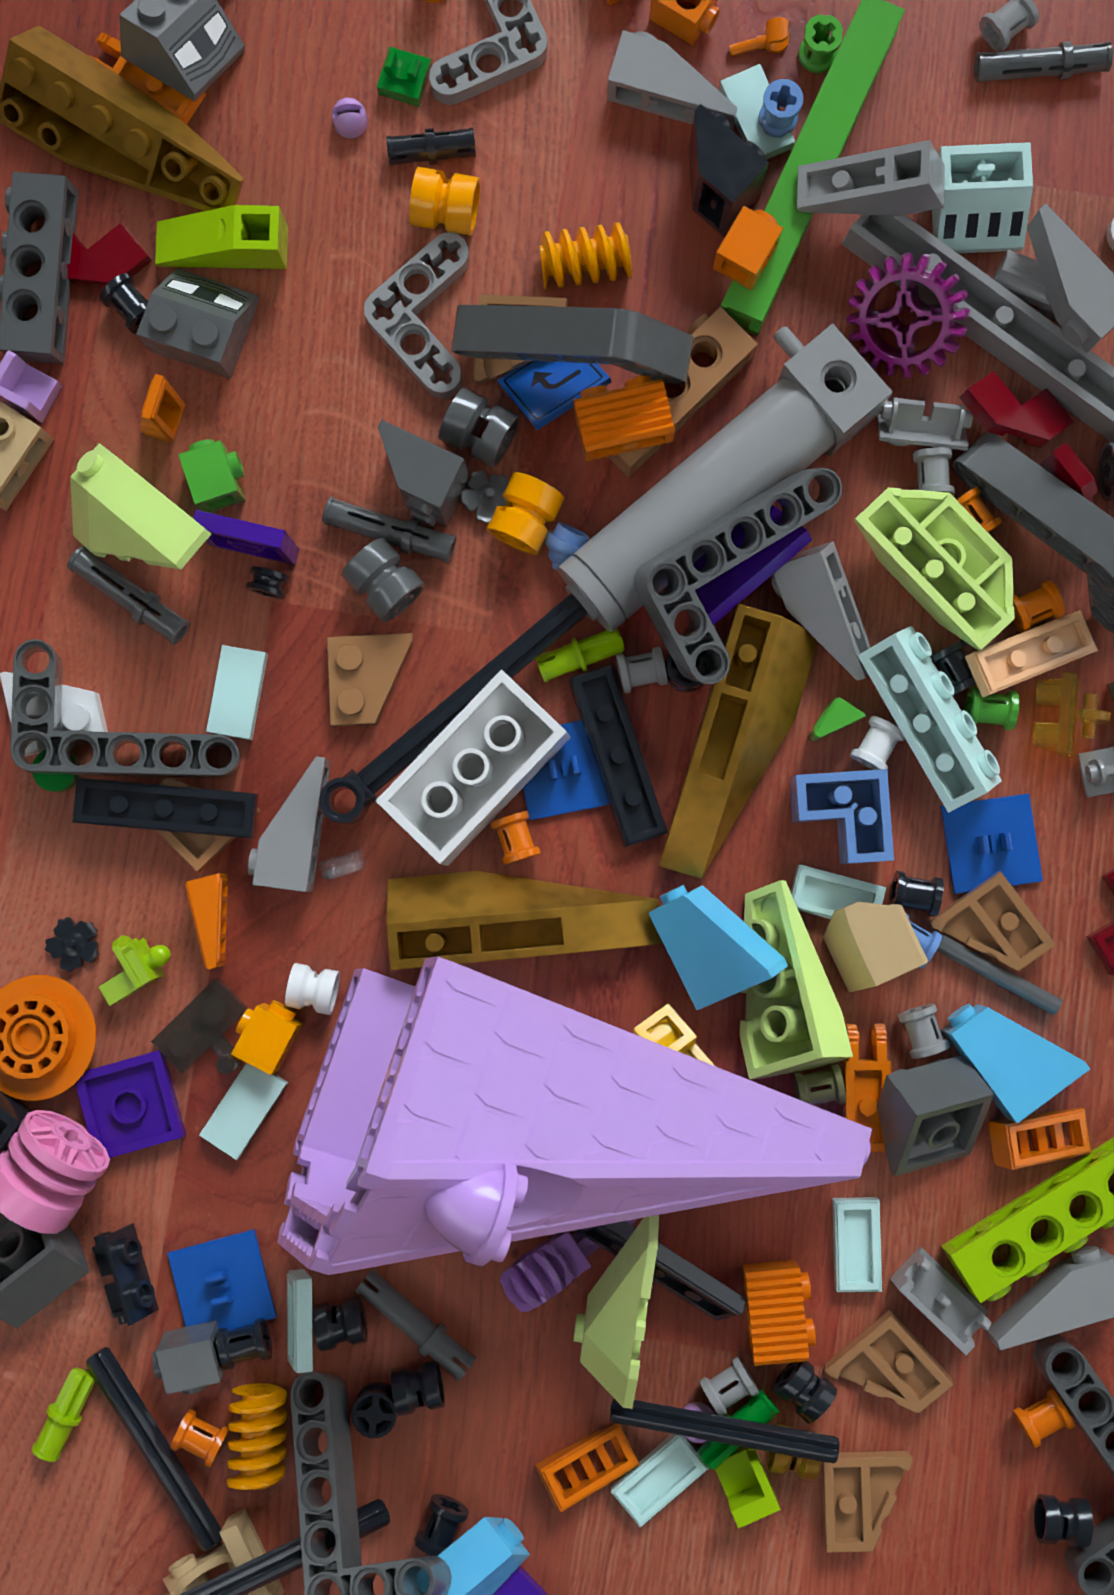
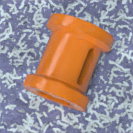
[957,486,1003,533]
[1012,580,1065,633]
[490,811,541,865]
[1013,1389,1075,1449]
[170,1409,230,1468]

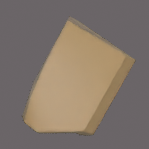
[823,901,928,993]

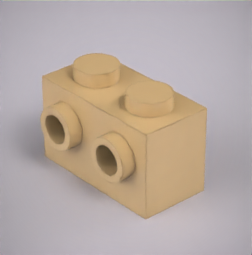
[0,401,55,511]

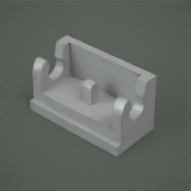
[889,1246,991,1355]

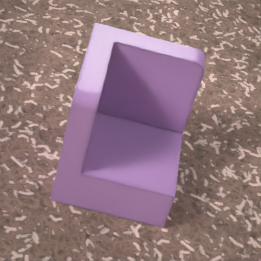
[0,350,63,423]

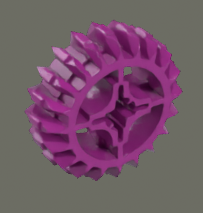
[846,252,970,378]

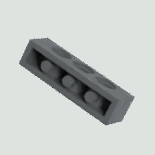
[0,172,79,364]

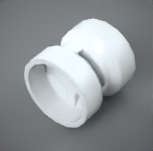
[285,963,340,1015]

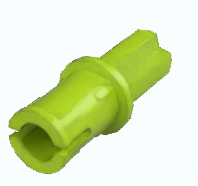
[536,628,625,682]
[31,1367,95,1462]

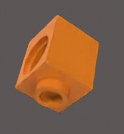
[649,0,720,46]
[713,206,783,291]

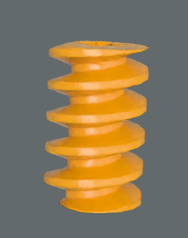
[539,222,632,290]
[227,1383,288,1490]

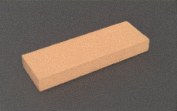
[965,610,1098,698]

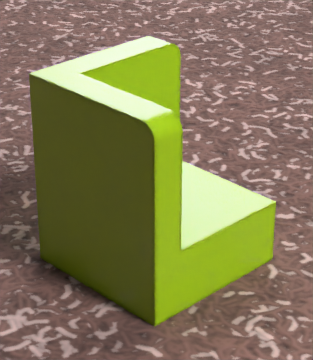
[715,1447,781,1529]

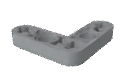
[429,0,548,105]
[364,232,470,399]

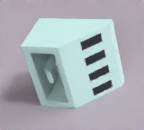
[932,142,1033,253]

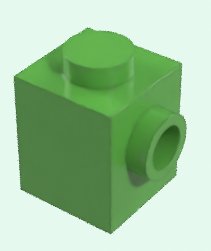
[178,439,246,513]

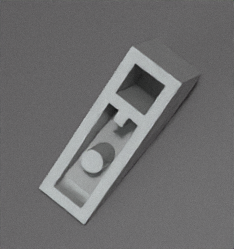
[607,30,737,131]
[797,140,945,216]
[1027,203,1114,353]
[772,541,871,681]
[248,756,331,892]
[987,1246,1114,1351]

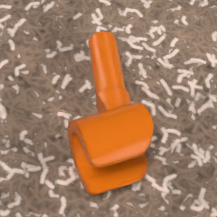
[729,17,789,56]

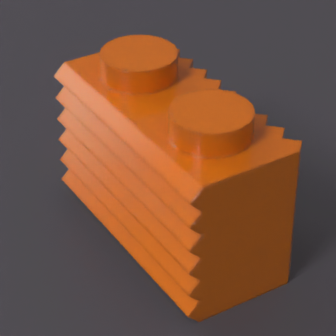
[573,376,675,462]
[742,1259,816,1366]

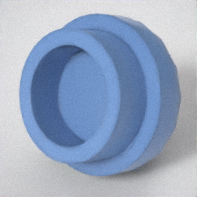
[545,522,589,570]

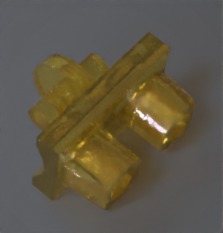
[1033,672,1110,758]

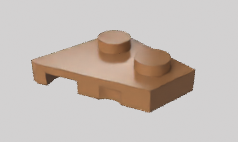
[821,1451,912,1553]

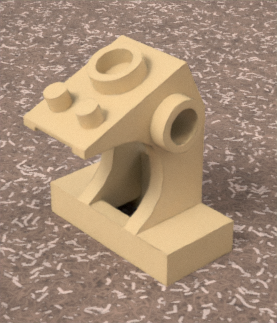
[163,1508,284,1595]

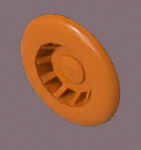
[0,975,96,1101]

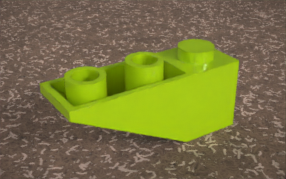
[155,205,288,269]

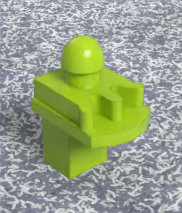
[99,935,171,1006]

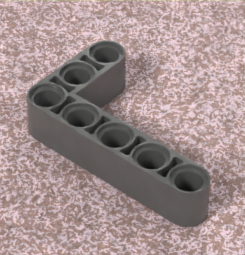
[451,305,694,384]
[953,431,1114,633]
[634,468,842,684]
[10,639,241,778]
[1033,1335,1114,1595]
[290,1372,452,1595]

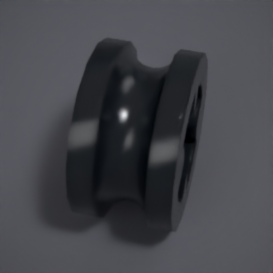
[245,566,290,599]

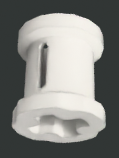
[850,716,905,770]

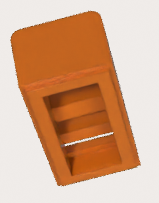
[141,374,186,444]
[185,873,228,970]
[988,1107,1091,1170]
[535,1423,640,1512]

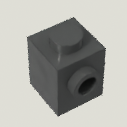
[152,1320,225,1395]

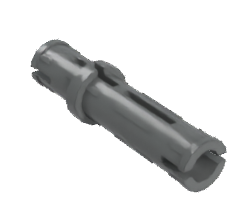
[974,41,1113,83]
[322,497,457,563]
[67,546,190,645]
[354,1268,477,1382]

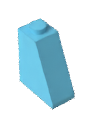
[648,885,788,1010]
[941,1004,1090,1123]
[417,1517,530,1595]

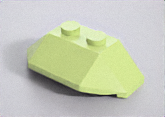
[854,487,1015,651]

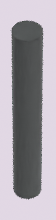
[937,935,1062,1015]

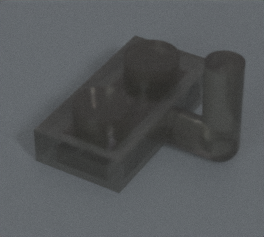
[151,978,248,1074]

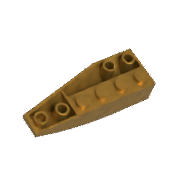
[0,26,244,211]
[659,603,818,879]
[387,871,663,970]

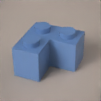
[789,769,894,864]

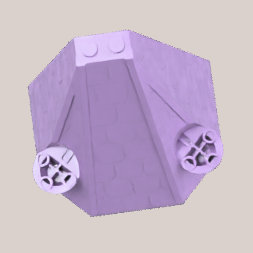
[277,956,872,1275]

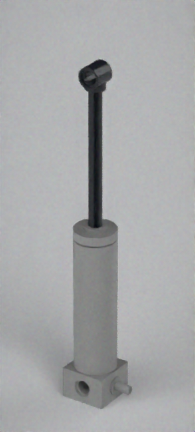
[319,323,892,825]

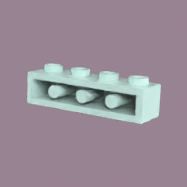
[857,626,1002,813]

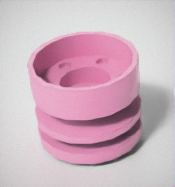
[0,1110,110,1234]

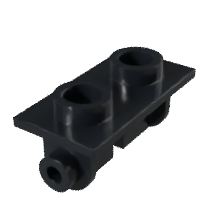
[91,1223,159,1326]

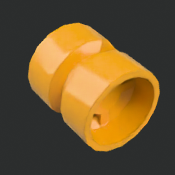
[409,167,481,236]
[486,472,565,555]

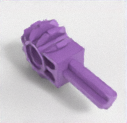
[500,1219,636,1312]

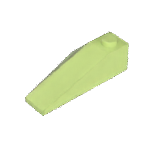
[70,443,211,570]
[739,880,853,1080]
[573,1215,659,1409]

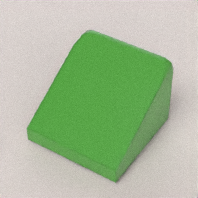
[808,697,866,742]

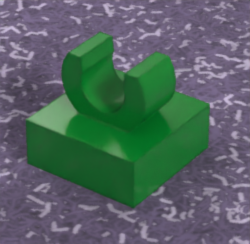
[376,46,432,107]

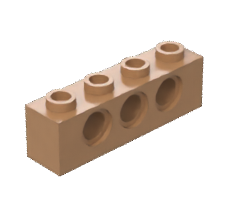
[608,307,758,478]

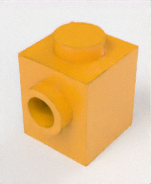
[231,1000,304,1075]

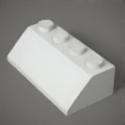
[376,669,571,866]

